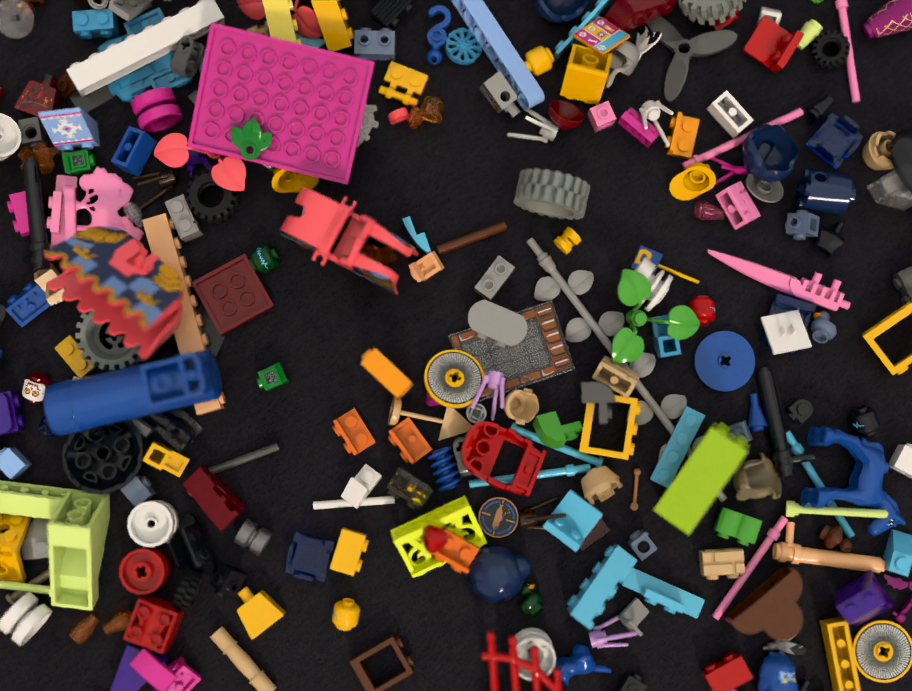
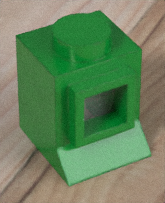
[61,149,97,176]
[256,362,290,391]

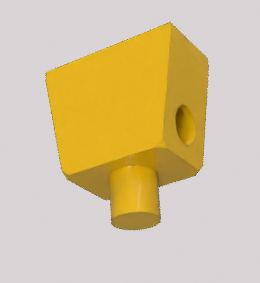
[237,587,286,640]

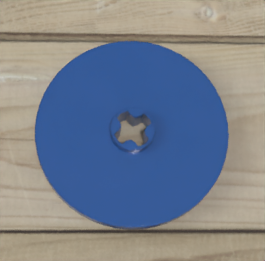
[694,331,755,392]

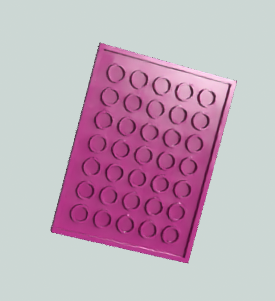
[187,23,375,185]

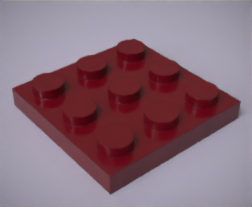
[191,253,275,336]

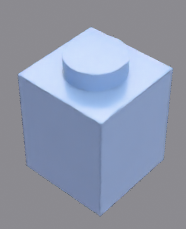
[0,447,32,479]

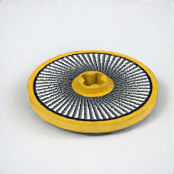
[424,350,484,408]
[852,620,912,683]

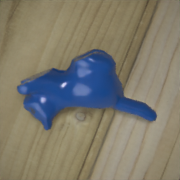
[554,644,612,686]

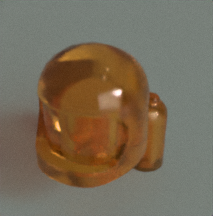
[407,95,444,130]
[359,243,397,265]

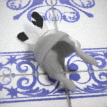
[606,25,662,88]

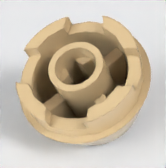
[862,131,895,170]
[581,466,622,505]

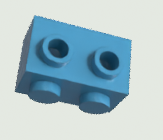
[72,9,120,39]

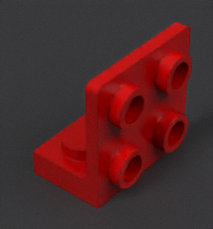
[743,16,804,72]

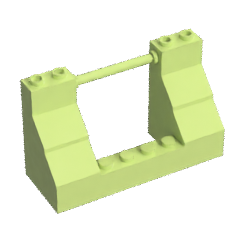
[0,480,110,611]

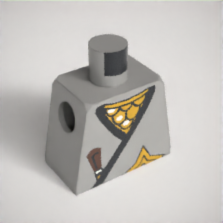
[479,71,520,119]

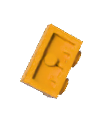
[665,112,700,159]

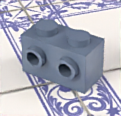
[354,28,396,61]

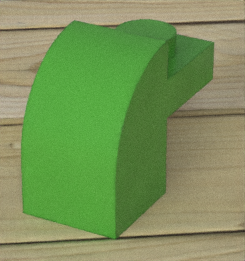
[532,411,583,449]

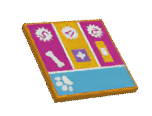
[572,16,630,56]

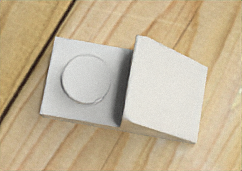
[341,464,382,509]

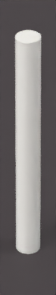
[313,496,395,510]

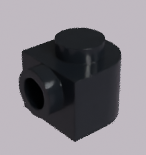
[784,399,813,424]

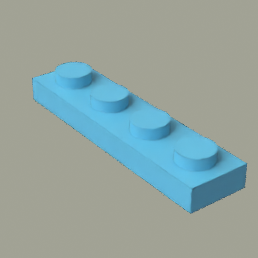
[650,406,705,488]

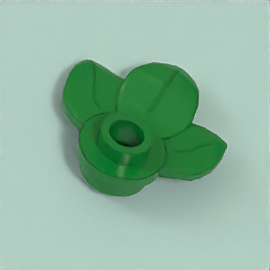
[231,118,272,160]

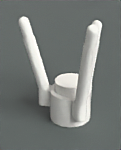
[639,100,674,147]
[507,109,559,144]

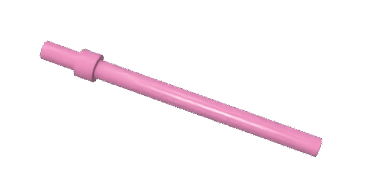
[835,0,860,103]
[712,515,788,620]

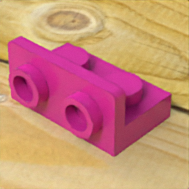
[618,107,660,148]
[152,656,201,691]

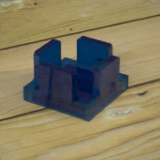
[806,112,863,169]
[285,532,335,582]

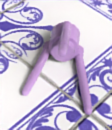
[471,371,506,421]
[588,614,637,649]

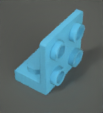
[543,490,603,552]

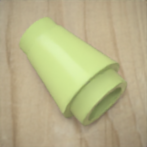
[797,19,823,50]

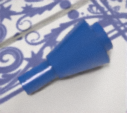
[748,393,768,432]

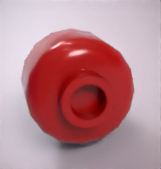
[689,295,716,327]

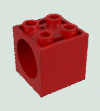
[123,594,185,654]

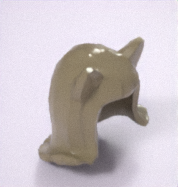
[733,452,782,501]

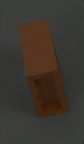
[350,633,415,691]

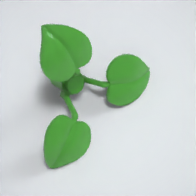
[611,269,700,364]

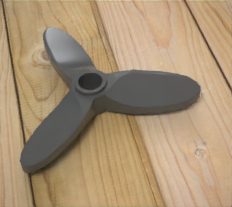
[646,16,737,102]

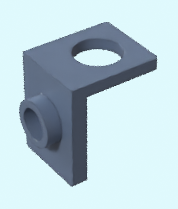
[627,529,658,561]

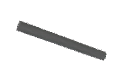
[208,443,280,474]

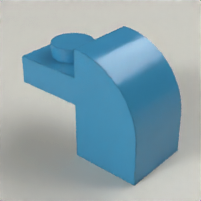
[650,315,681,358]

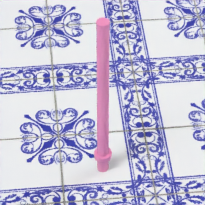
[682,108,804,170]

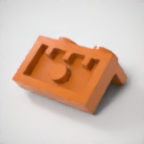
[332,408,376,456]
[433,527,480,574]

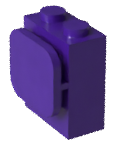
[0,391,26,436]

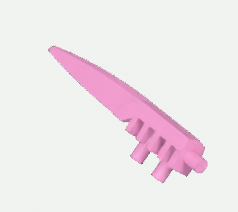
[708,249,851,311]

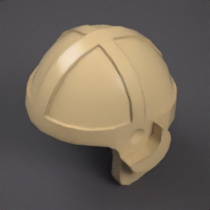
[504,388,539,425]

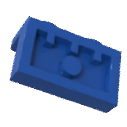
[5,281,51,327]

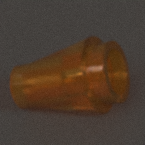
[103,610,133,635]
[69,613,100,645]

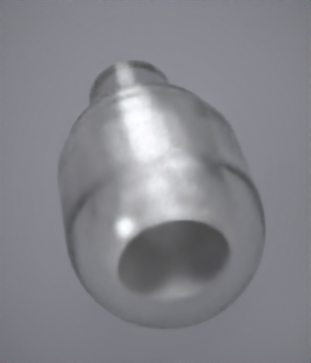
[123,202,144,229]

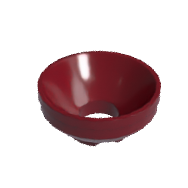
[548,100,584,130]

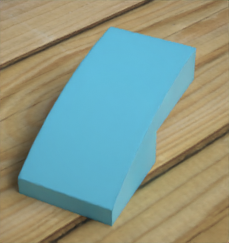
[402,216,431,254]

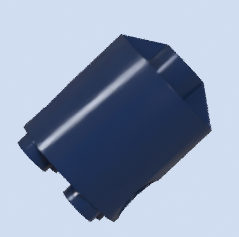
[796,168,856,215]

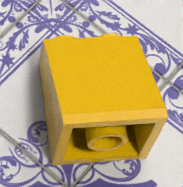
[560,44,612,105]

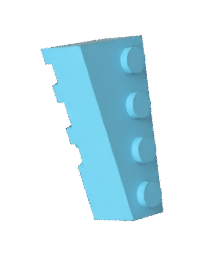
[567,543,638,630]

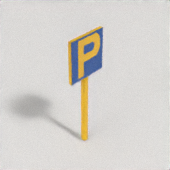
[632,245,700,284]

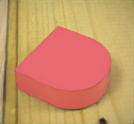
[388,108,409,125]

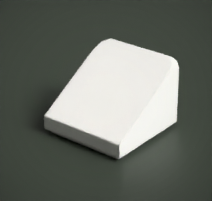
[757,7,782,25]

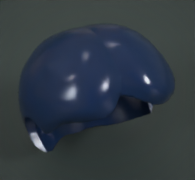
[741,124,798,182]
[468,545,532,603]

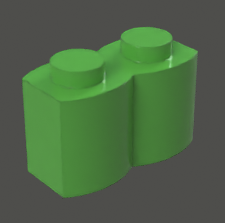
[713,507,762,546]

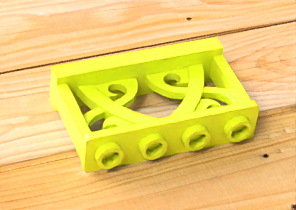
[390,495,487,578]

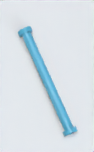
[510,422,604,468]

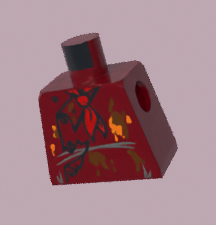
[14,73,62,117]

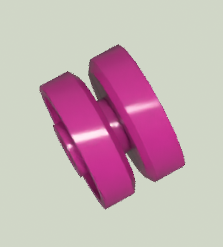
[130,87,183,133]

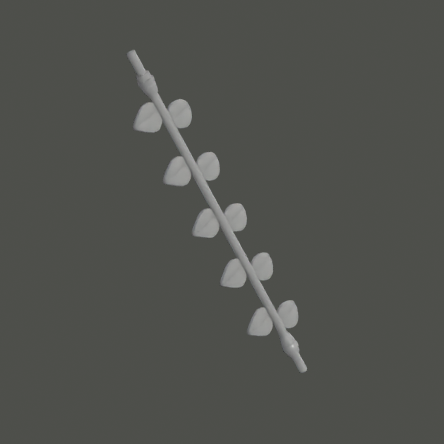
[526,237,728,502]

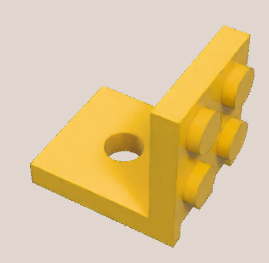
[0,513,31,583]

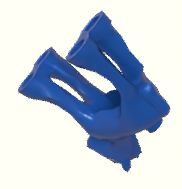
[800,426,906,536]

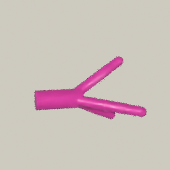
[710,157,749,186]

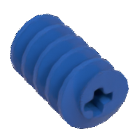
[428,446,461,491]

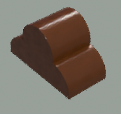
[723,565,803,640]

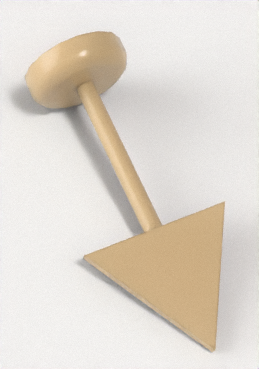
[388,397,473,441]

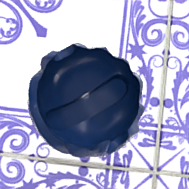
[534,0,589,23]

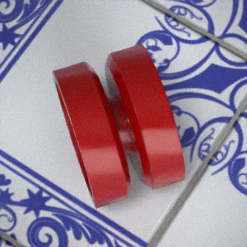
[119,547,171,595]

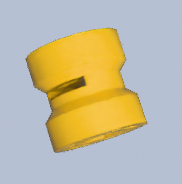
[553,227,582,255]

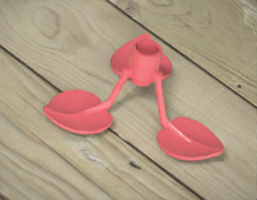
[237,0,323,38]
[154,133,246,191]

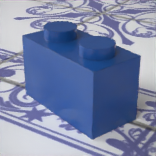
[111,126,157,177]

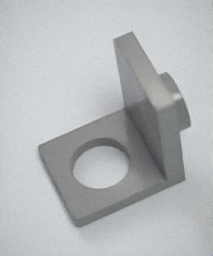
[617,598,649,637]

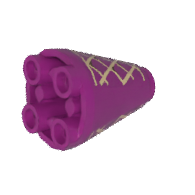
[863,0,912,39]

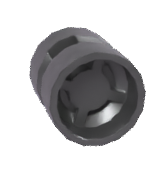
[234,519,273,556]

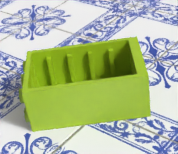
[654,422,750,535]

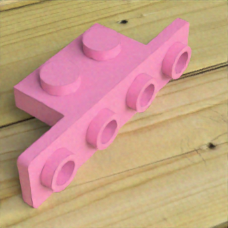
[47,175,78,248]

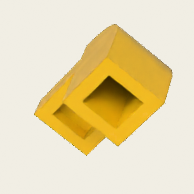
[143,441,190,478]

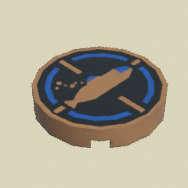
[478,497,519,538]

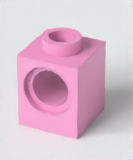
[587,101,616,132]

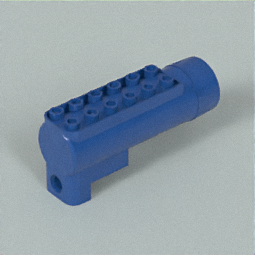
[44,349,223,436]

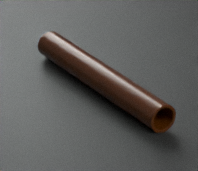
[437,221,507,255]

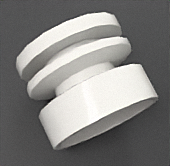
[634,257,673,312]
[515,627,556,681]

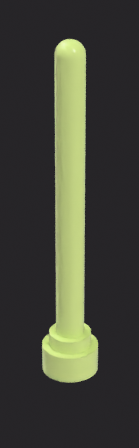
[785,500,888,518]

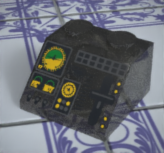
[386,466,434,510]

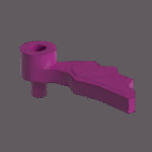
[883,573,912,590]
[891,593,912,623]

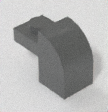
[581,382,616,424]

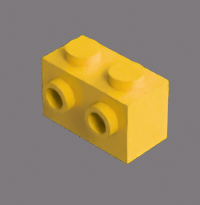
[330,527,369,576]

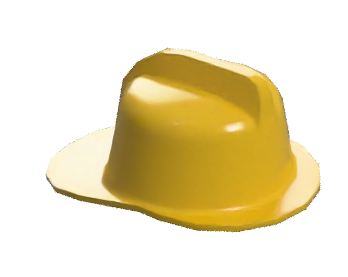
[669,162,716,200]
[271,168,319,193]

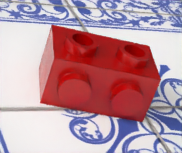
[701,652,753,691]

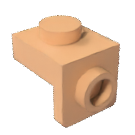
[408,251,444,282]

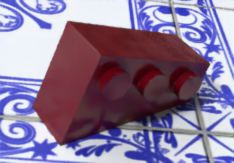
[604,0,677,32]
[183,465,247,531]

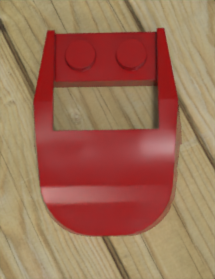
[461,421,547,497]

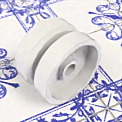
[0,113,21,161]
[127,500,179,547]
[0,592,53,646]

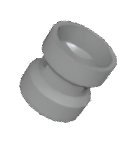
[466,403,487,424]

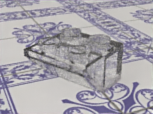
[866,170,912,210]

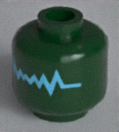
[249,243,281,273]

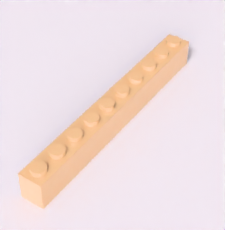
[142,213,226,415]

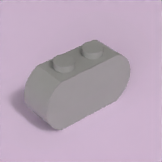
[468,300,528,348]

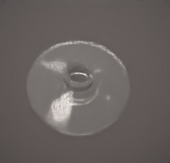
[0,0,34,39]

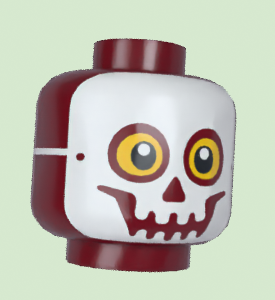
[22,372,52,404]

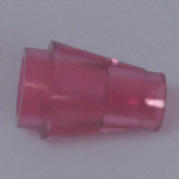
[693,200,725,220]

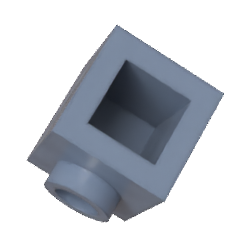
[120,475,156,507]

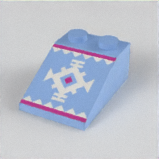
[38,107,100,152]

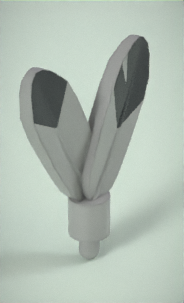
[762,636,806,655]

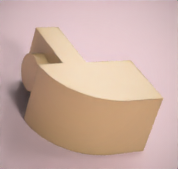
[34,263,65,306]

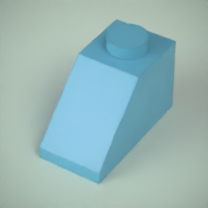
[882,529,912,577]

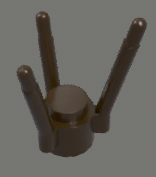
[132,168,177,210]
[519,497,566,530]

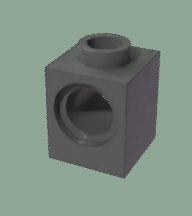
[18,116,48,150]

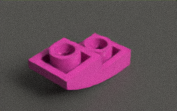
[130,648,178,691]

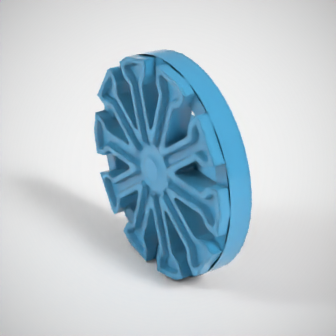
[445,28,482,65]

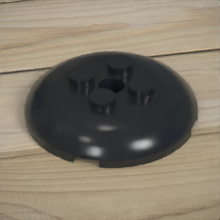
[890,129,912,193]
[62,420,144,494]

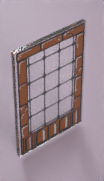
[448,300,575,402]

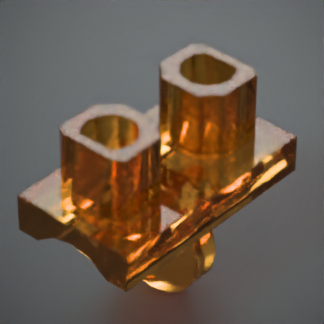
[18,142,58,174]

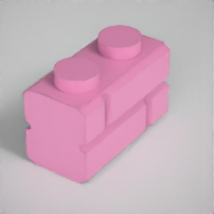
[715,181,761,230]

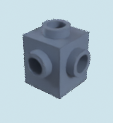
[785,210,820,240]

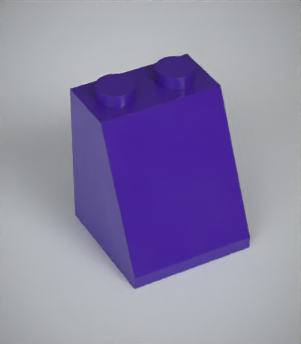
[835,570,895,626]

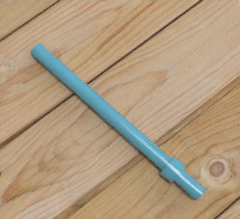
[786,430,855,538]
[469,464,591,488]

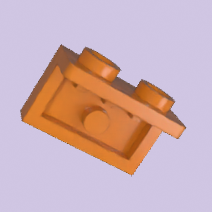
[388,417,433,464]

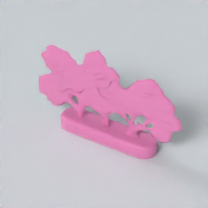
[64,166,144,241]

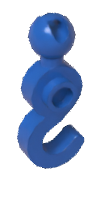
[427,5,451,65]

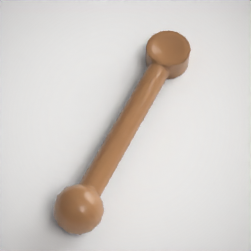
[630,468,641,511]

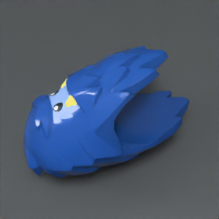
[757,650,799,691]

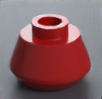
[423,525,448,554]

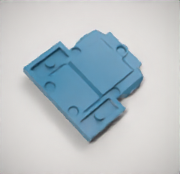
[98,7,194,102]

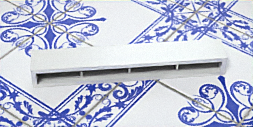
[67,0,225,97]

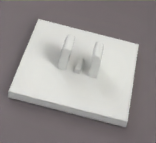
[760,310,812,355]

